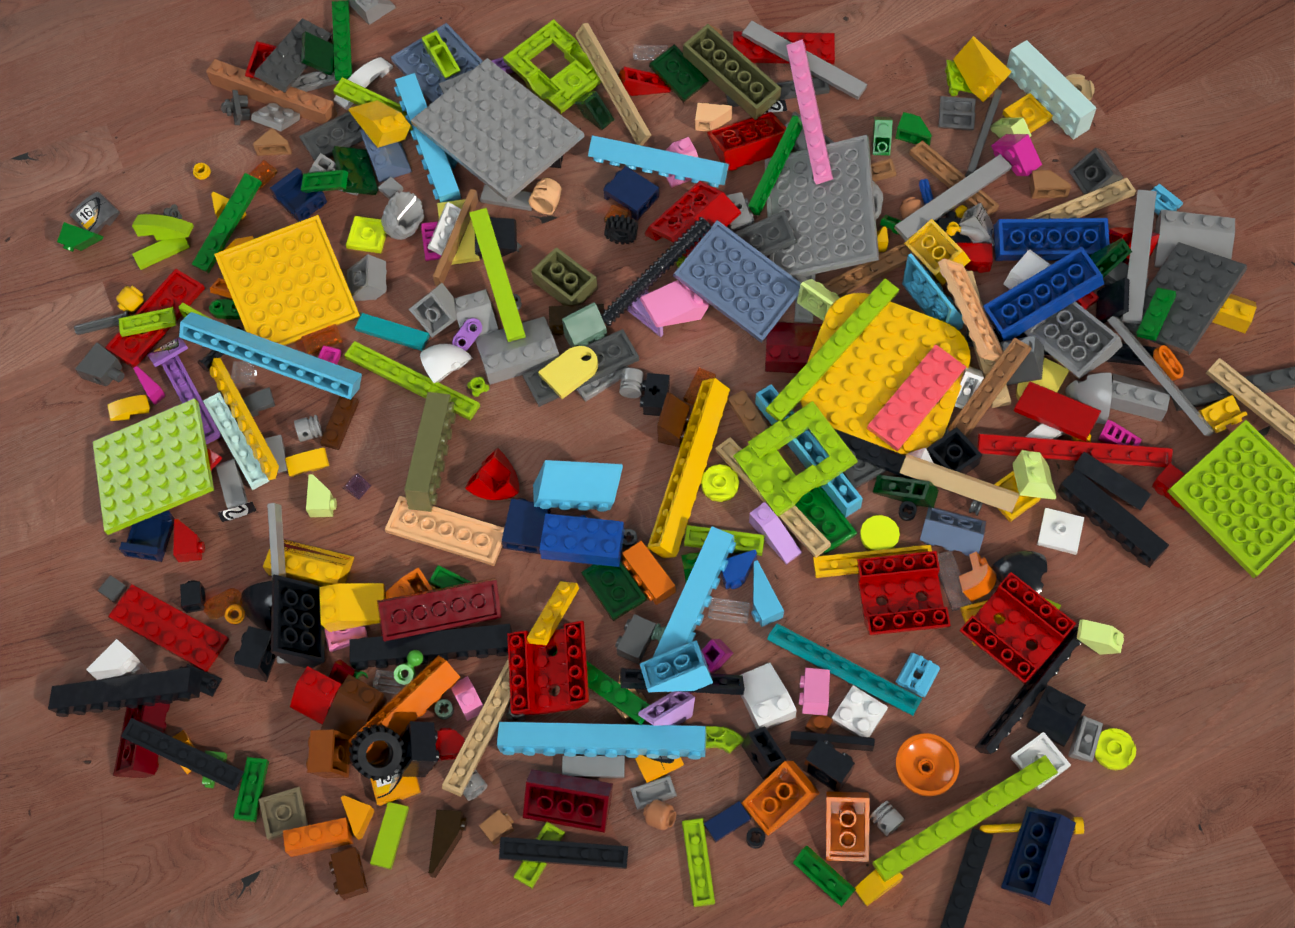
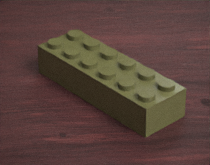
[683,24,781,120]
[404,392,456,512]

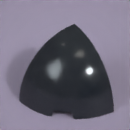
[991,551,1047,594]
[241,581,272,631]

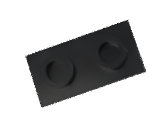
[179,664,222,697]

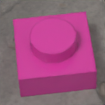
[318,345,342,365]

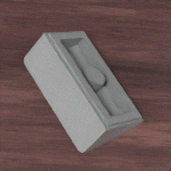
[1068,716,1103,762]

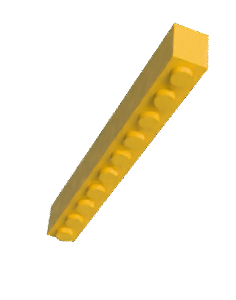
[647,378,730,559]

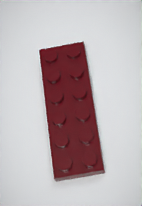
[377,578,502,641]

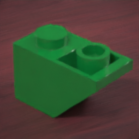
[872,117,893,156]

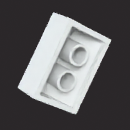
[1004,250,1051,289]
[86,639,151,680]

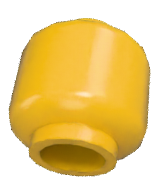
[116,285,144,312]

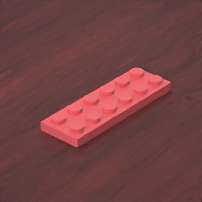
[867,345,966,452]

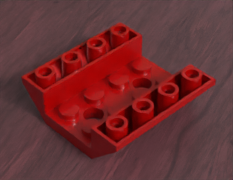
[644,181,741,258]
[857,551,951,635]
[959,572,1076,684]
[507,620,589,715]

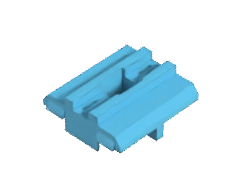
[1151,184,1183,216]
[896,653,940,697]

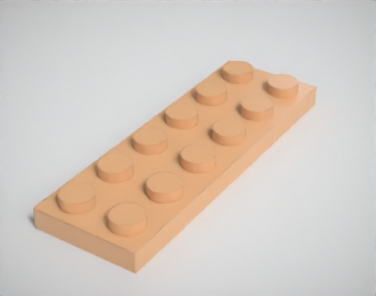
[938,258,1004,362]
[385,496,504,566]

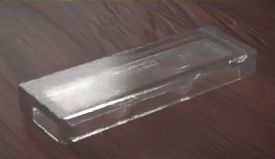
[937,551,972,611]

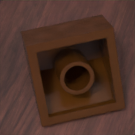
[657,392,691,447]

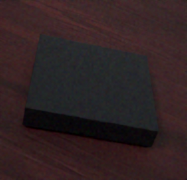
[1096,277,1130,323]

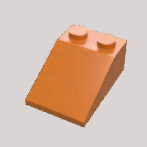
[741,761,820,836]
[826,791,869,862]

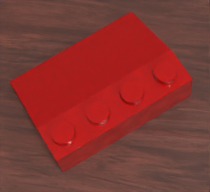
[707,112,786,171]

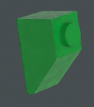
[895,112,932,146]
[57,222,104,252]

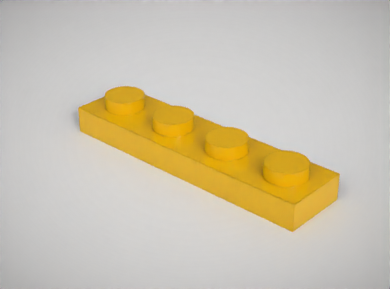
[527,581,579,645]

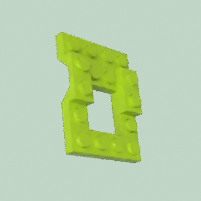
[503,19,602,114]
[733,401,858,517]

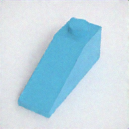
[751,560,784,627]

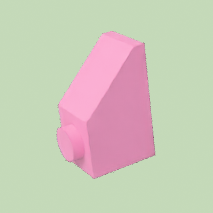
[451,676,483,721]

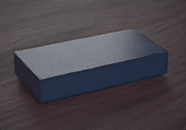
[704,801,751,843]

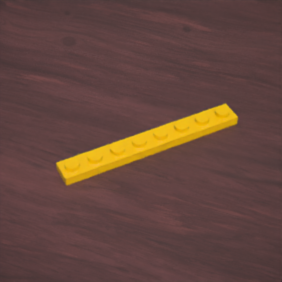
[210,358,279,480]

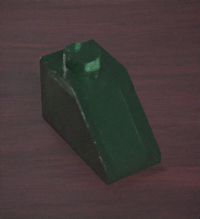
[575,91,614,130]

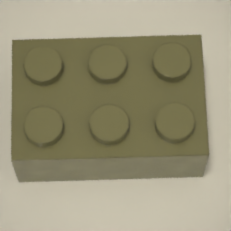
[531,247,598,306]

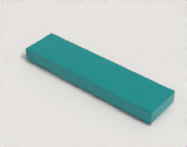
[355,313,430,351]

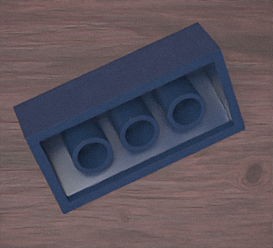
[1001,806,1076,906]

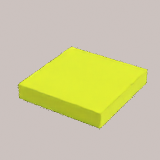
[346,216,387,254]

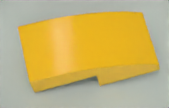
[107,394,150,421]
[285,448,329,477]

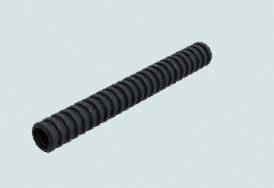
[600,217,711,326]

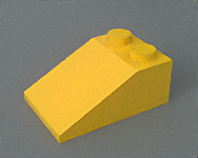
[953,36,1012,102]
[348,100,411,148]
[904,219,971,285]
[319,583,385,632]

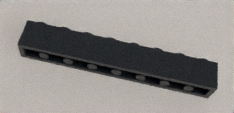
[349,624,512,670]
[48,667,202,717]

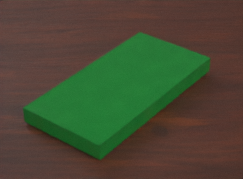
[795,486,857,555]

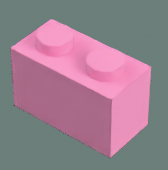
[799,668,830,716]

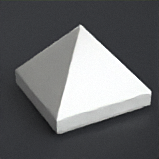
[908,448,933,463]

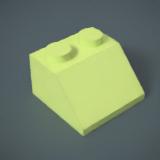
[797,279,839,321]
[1012,450,1056,500]

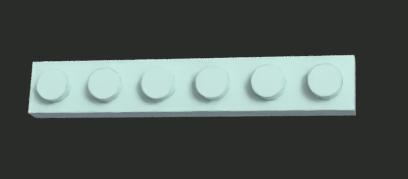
[203,392,270,490]

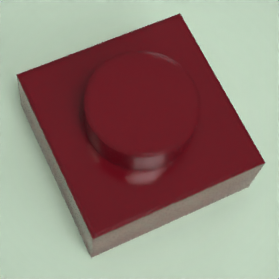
[329,659,355,684]

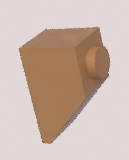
[1029,170,1071,199]

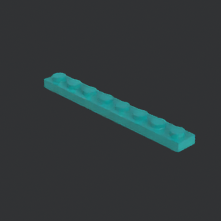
[767,623,922,716]

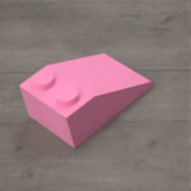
[640,280,710,327]

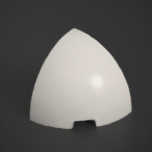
[420,344,473,383]

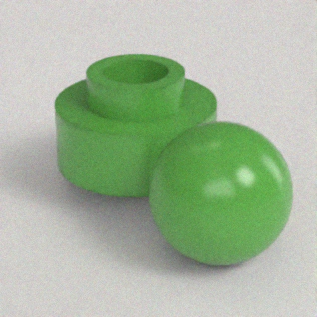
[394,650,423,685]

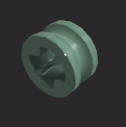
[651,623,667,643]
[434,699,454,720]

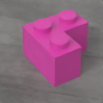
[991,134,1042,176]

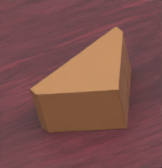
[253,128,292,156]

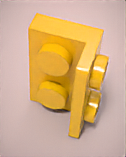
[1198,395,1248,433]

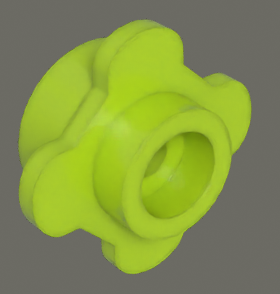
[467,377,489,397]

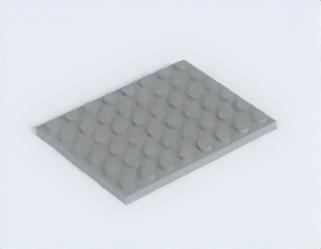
[411,58,584,202]
[765,135,879,278]

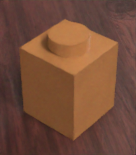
[479,810,514,846]

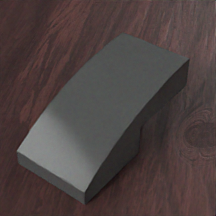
[243,387,275,417]

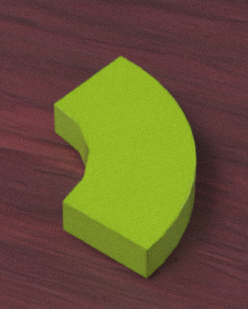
[705,726,744,754]

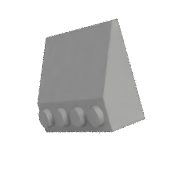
[1154,209,1235,268]
[1024,302,1123,379]
[475,317,559,385]

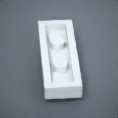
[427,202,461,256]

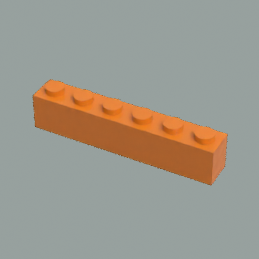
[348,655,460,763]

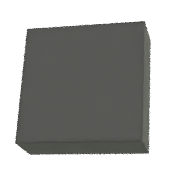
[97,575,127,603]

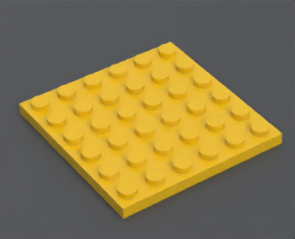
[214,215,360,346]

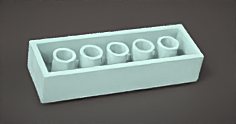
[1006,40,1096,140]

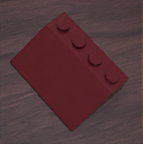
[765,322,822,373]

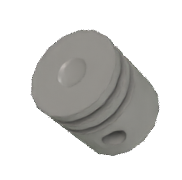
[619,368,644,398]
[294,415,323,442]
[463,769,488,801]
[869,800,905,837]

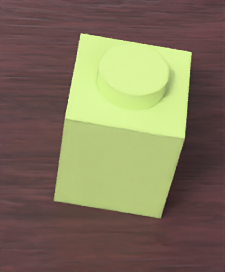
[990,117,1032,138]
[306,474,337,517]
[1077,619,1124,655]

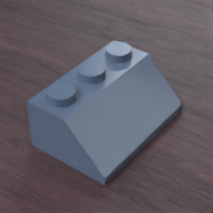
[360,130,412,183]
[920,507,986,556]

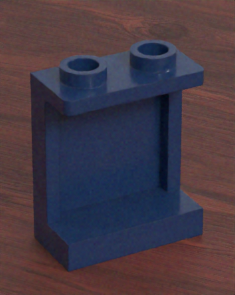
[603,166,659,221]
[270,167,327,222]
[502,498,551,554]
[119,510,175,562]

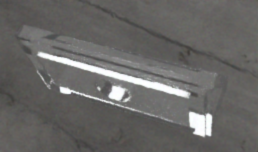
[633,45,668,60]

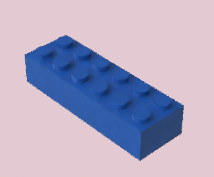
[994,218,1109,261]
[983,247,1104,341]

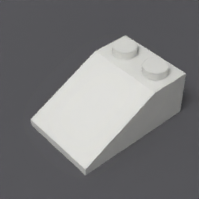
[741,663,797,730]

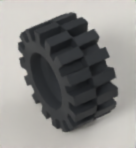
[604,215,638,245]

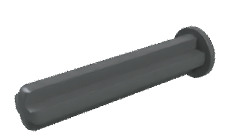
[74,310,130,335]

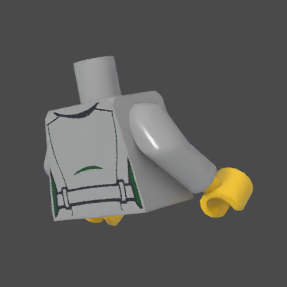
[946,203,995,246]

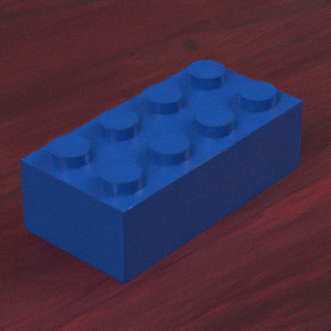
[539,514,625,567]

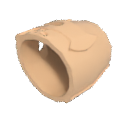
[528,178,562,215]

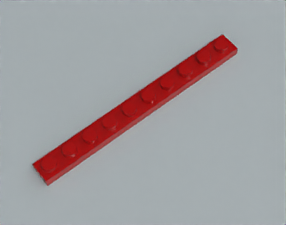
[977,434,1173,467]

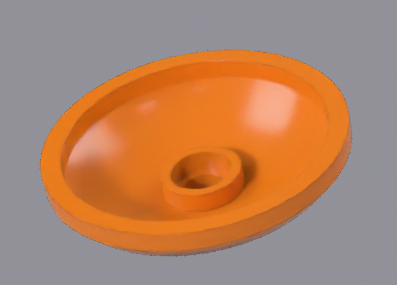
[896,733,959,796]

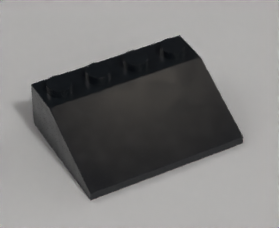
[271,574,325,668]

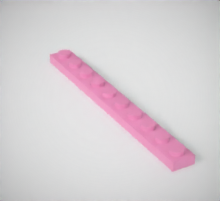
[786,39,833,185]

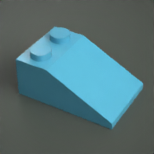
[640,640,713,692]

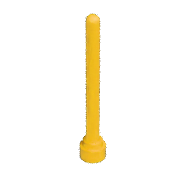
[979,817,1084,834]

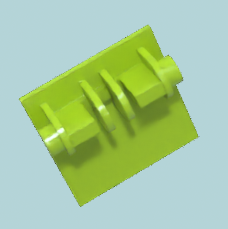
[945,60,974,96]

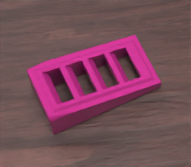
[421,222,441,261]
[133,366,165,405]
[1098,420,1142,446]

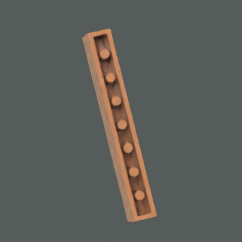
[206,59,337,124]

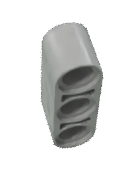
[216,458,248,509]

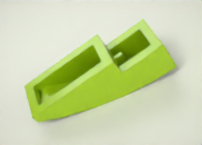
[421,30,461,79]
[132,214,194,241]

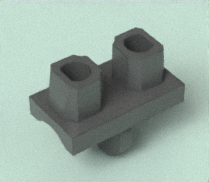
[221,90,250,125]

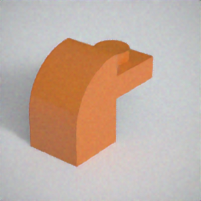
[959,552,997,602]

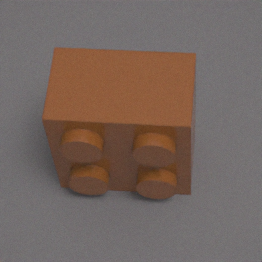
[306,729,352,779]

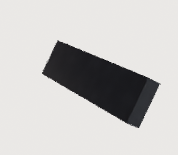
[1073,451,1151,511]
[790,731,875,751]

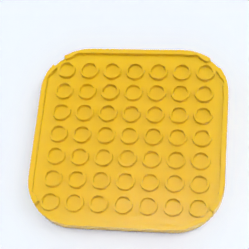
[799,293,970,456]

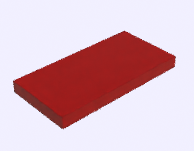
[1014,382,1101,442]

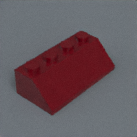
[113,703,170,778]
[523,769,613,833]

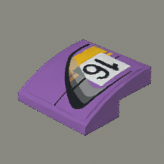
[147,337,188,367]

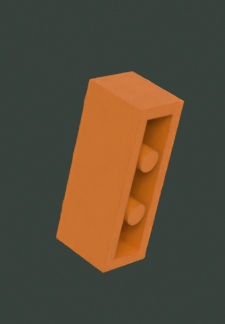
[621,541,676,605]
[283,817,353,857]

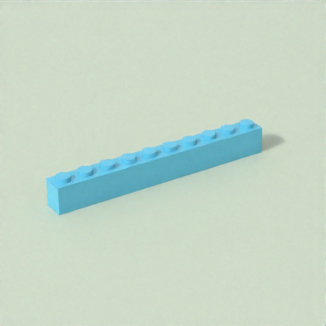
[179,312,362,400]
[497,722,706,760]

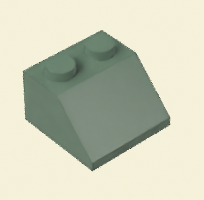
[562,302,607,348]

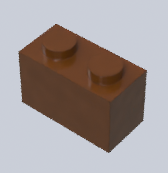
[329,847,369,900]

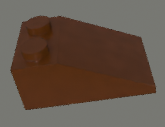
[320,674,387,747]

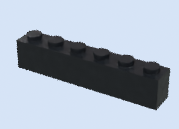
[1057,469,1169,568]

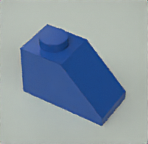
[720,549,757,589]

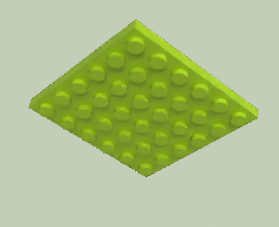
[93,398,214,535]
[1167,420,1295,579]

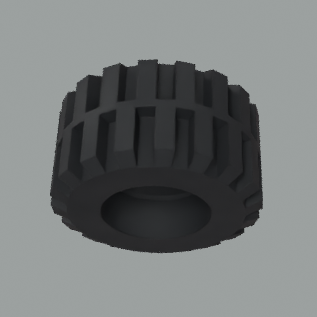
[349,725,406,781]

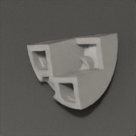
[1065,373,1112,424]

